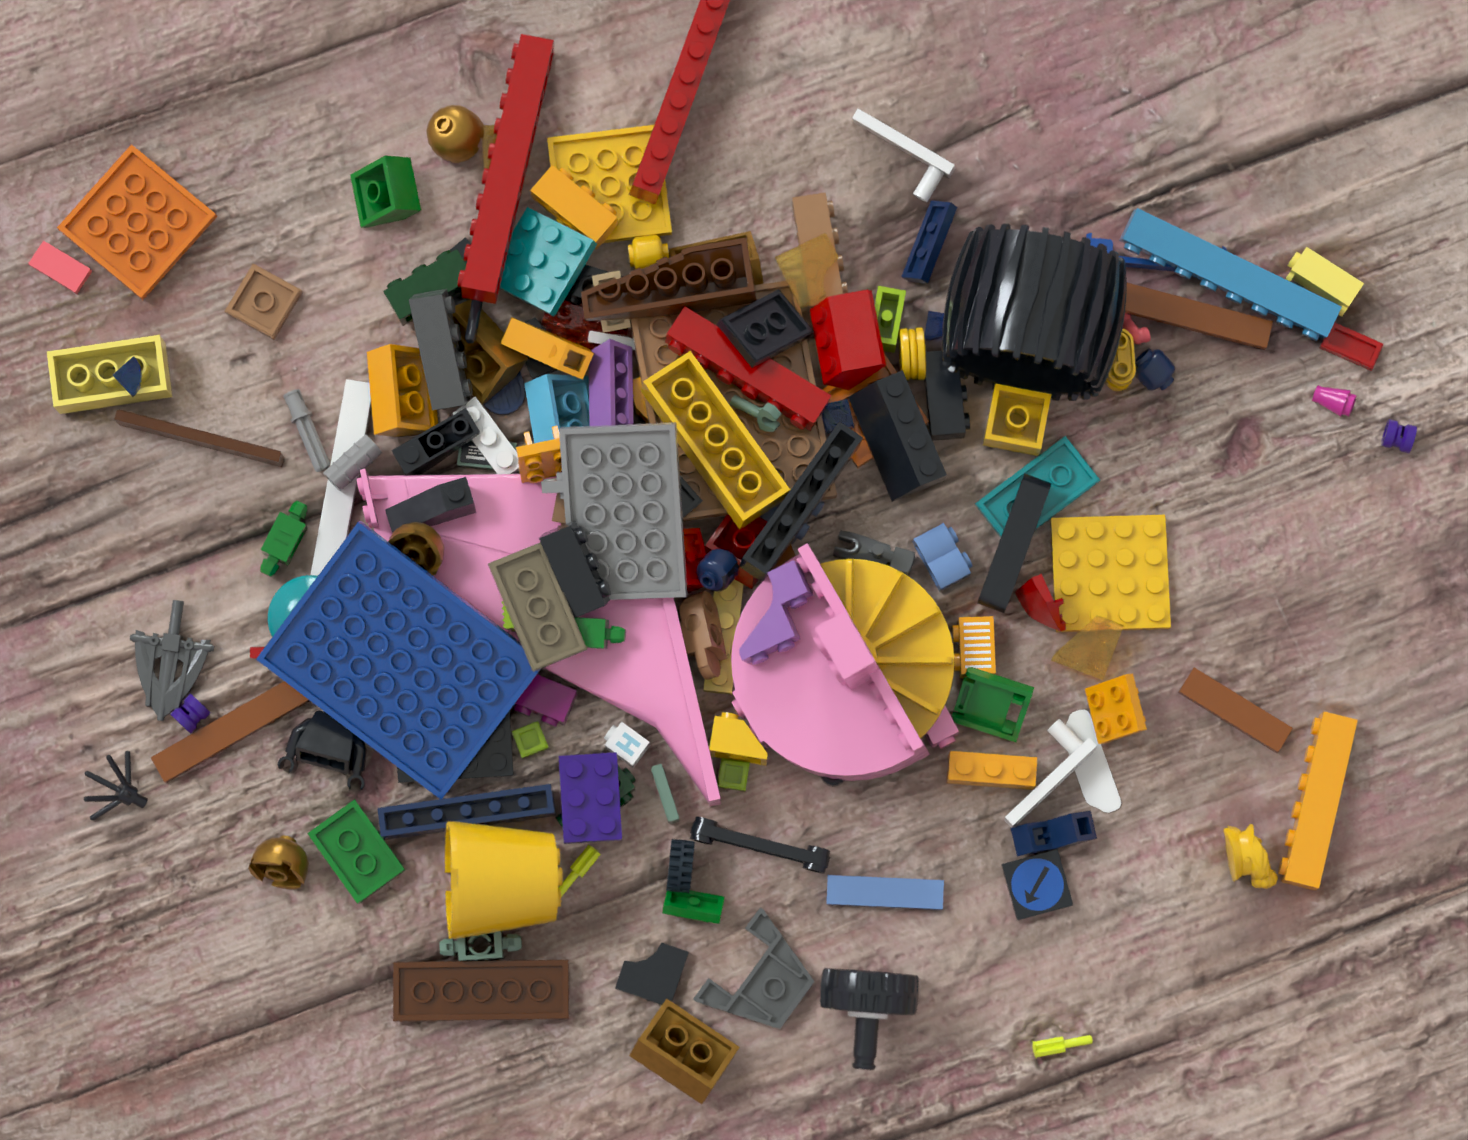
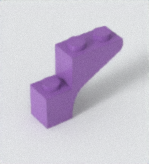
[739,560,813,665]

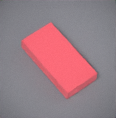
[28,240,92,294]

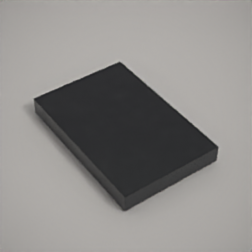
[717,289,814,368]

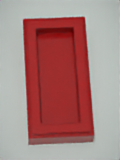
[1319,322,1384,371]

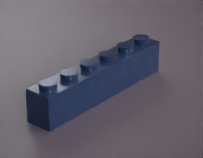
[377,784,556,840]

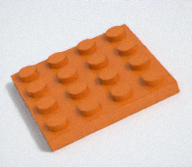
[57,144,217,300]

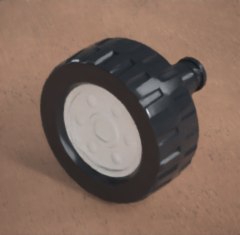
[820,968,919,1070]

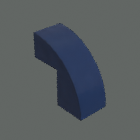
[1011,810,1097,857]

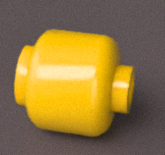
[628,235,669,269]

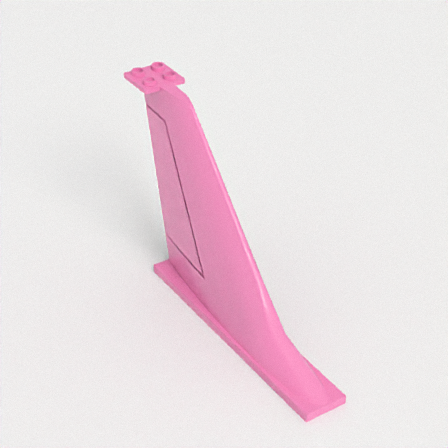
[357,469,721,807]

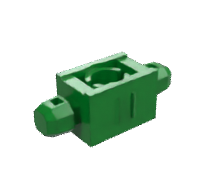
[260,501,308,577]
[574,617,626,649]

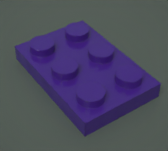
[559,752,622,844]

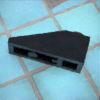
[385,477,476,533]

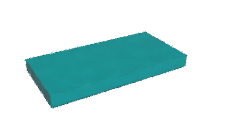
[975,436,1100,538]

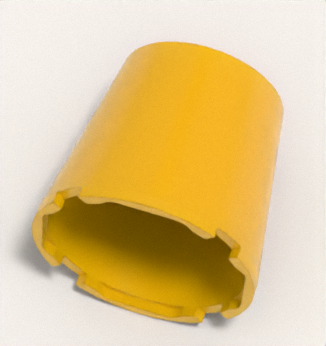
[445,821,563,939]

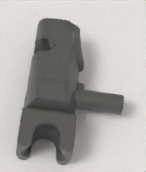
[833,530,915,576]

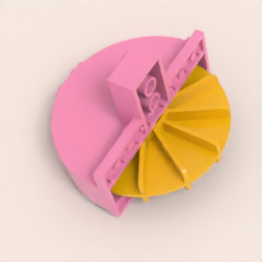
[731,543,955,781]

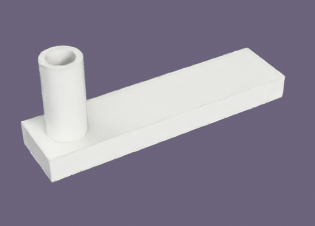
[852,109,955,203]
[1005,719,1097,828]

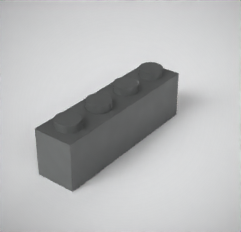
[409,289,473,410]

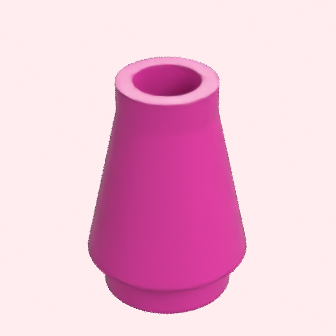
[1312,385,1357,417]

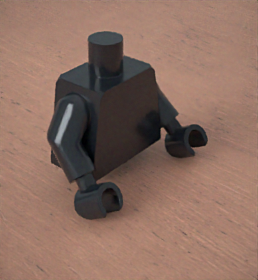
[277,710,367,790]

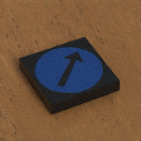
[1001,849,1073,921]

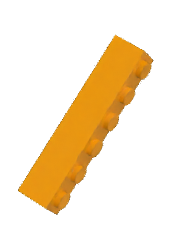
[1278,711,1358,891]

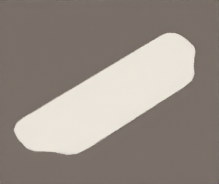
[1066,709,1121,813]

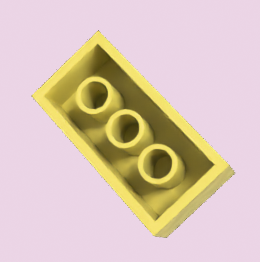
[47,335,172,414]

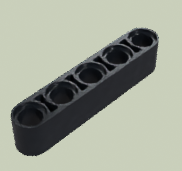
[977,474,1052,613]

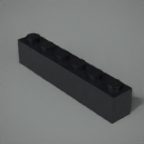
[739,421,863,582]

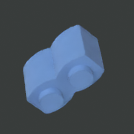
[912,523,973,592]

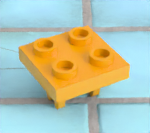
[516,426,562,483]
[1085,673,1147,744]

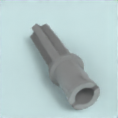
[283,389,330,472]

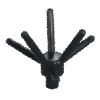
[84,750,148,821]

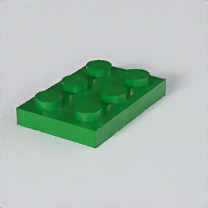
[307,799,406,905]

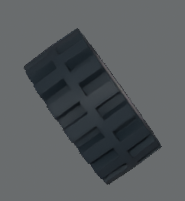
[666,839,695,893]

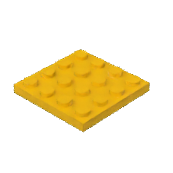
[547,125,672,243]
[1050,515,1171,632]

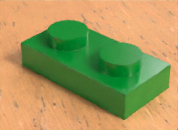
[662,890,725,924]

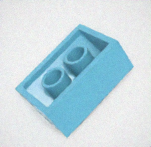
[524,374,590,443]

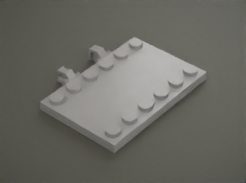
[541,422,688,600]

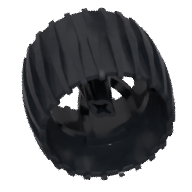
[942,224,1127,401]

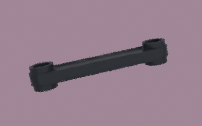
[690,816,830,874]

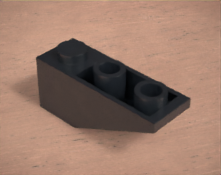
[391,408,480,475]

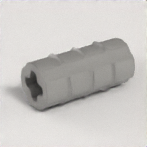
[323,434,382,491]

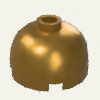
[427,105,485,163]
[388,522,444,576]
[248,835,309,889]

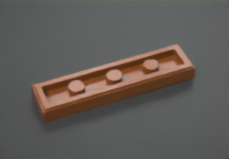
[1178,668,1293,753]

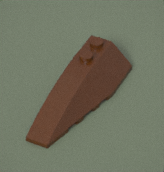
[581,238,757,321]

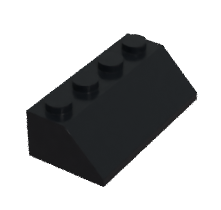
[848,370,947,502]

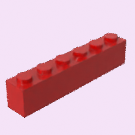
[665,306,831,431]

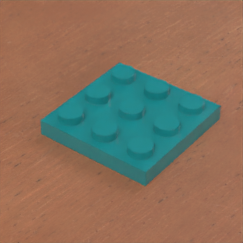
[500,207,597,317]

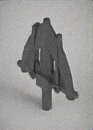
[130,600,215,721]

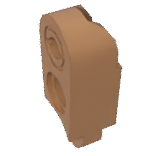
[680,591,727,680]

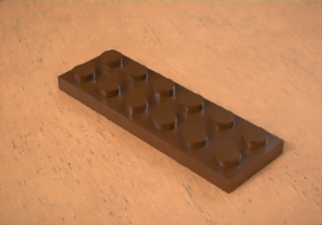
[393,960,569,1022]

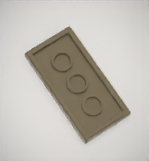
[488,542,587,672]

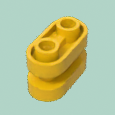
[1105,328,1136,391]

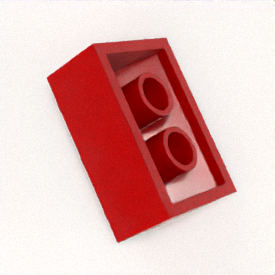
[810,289,886,391]

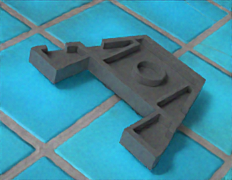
[693,907,815,1029]

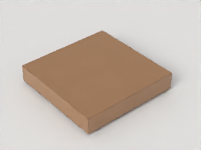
[225,264,303,340]

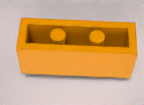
[530,165,618,250]
[947,751,1037,790]

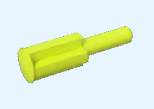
[558,844,601,897]
[1032,1035,1093,1058]

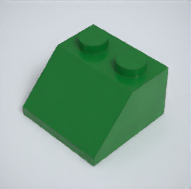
[350,156,421,228]

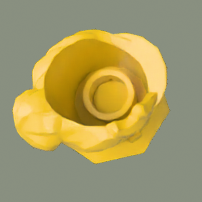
[1223,824,1278,889]

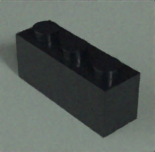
[924,351,970,441]
[539,520,611,618]

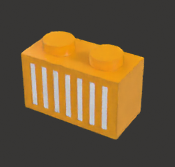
[952,616,996,678]

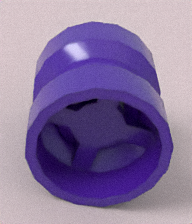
[1381,419,1417,454]
[170,694,211,734]

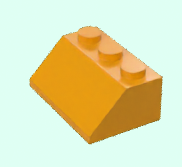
[367,344,438,437]

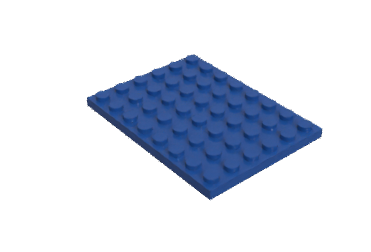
[256,521,541,799]

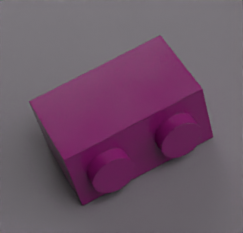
[514,675,578,727]

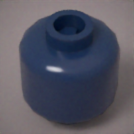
[1135,348,1175,391]

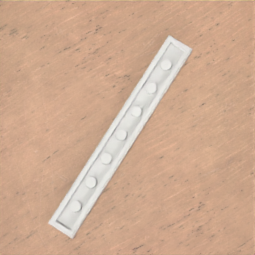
[311,379,371,576]

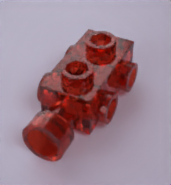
[541,301,628,350]

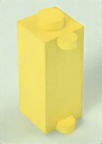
[1286,247,1364,317]

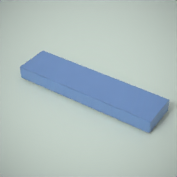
[826,875,944,910]

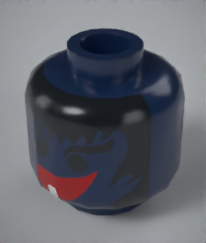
[696,549,739,592]

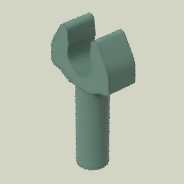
[730,395,782,432]

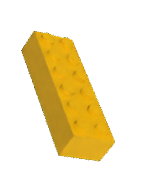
[641,351,790,529]

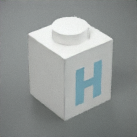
[604,722,650,768]

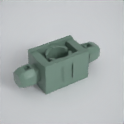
[439,931,522,961]

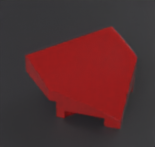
[1015,574,1066,631]

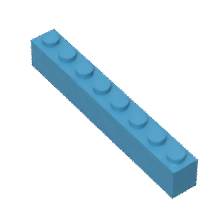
[1119,208,1342,341]

